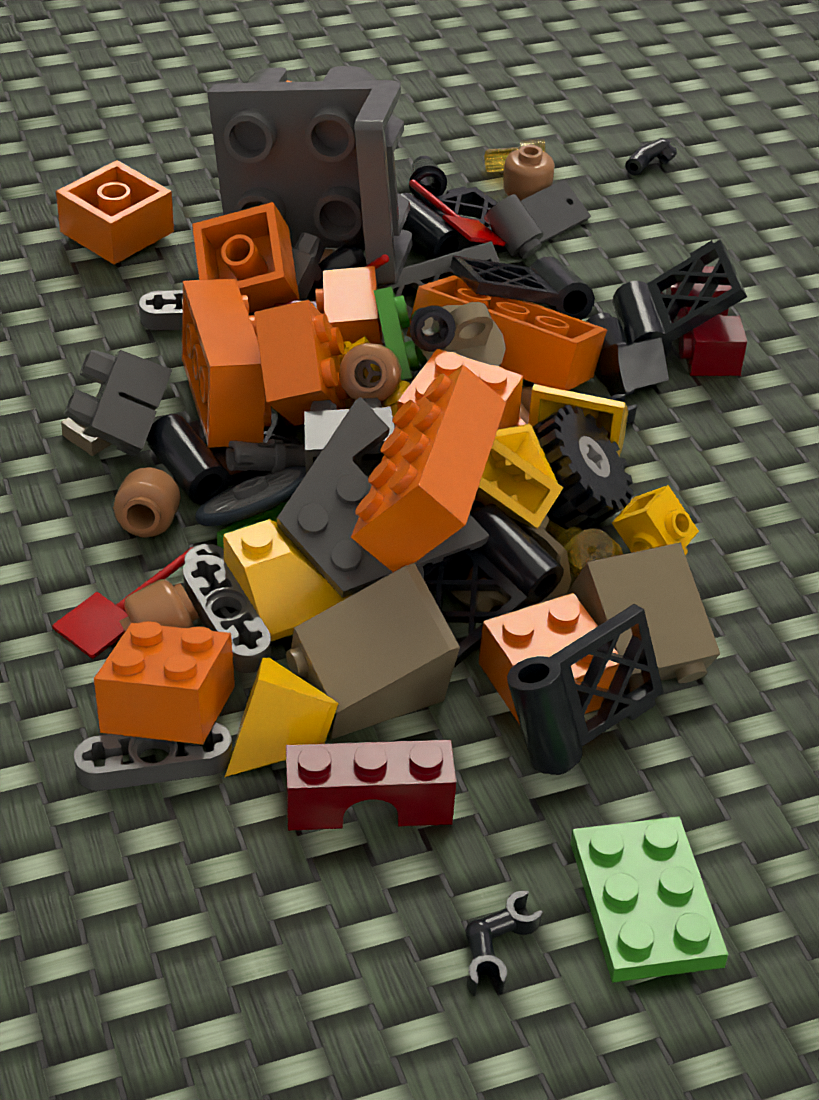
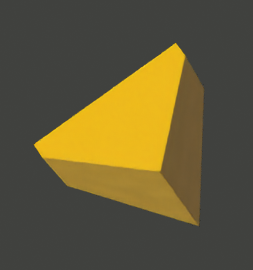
[475,424,563,529]
[225,658,339,777]

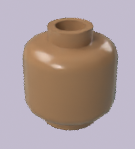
[503,145,555,201]
[339,343,402,402]
[113,467,181,538]
[120,579,199,631]

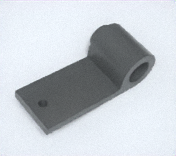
[484,179,591,259]

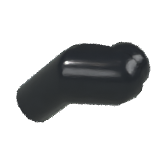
[625,138,677,176]

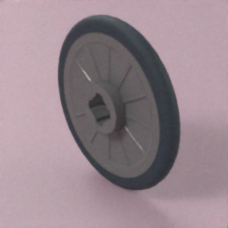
[195,466,306,526]

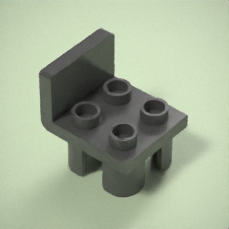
[207,66,413,285]

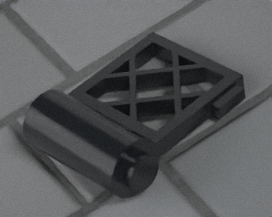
[400,186,498,260]
[612,240,747,358]
[450,255,595,320]
[146,409,302,505]
[423,504,564,668]
[507,604,664,775]

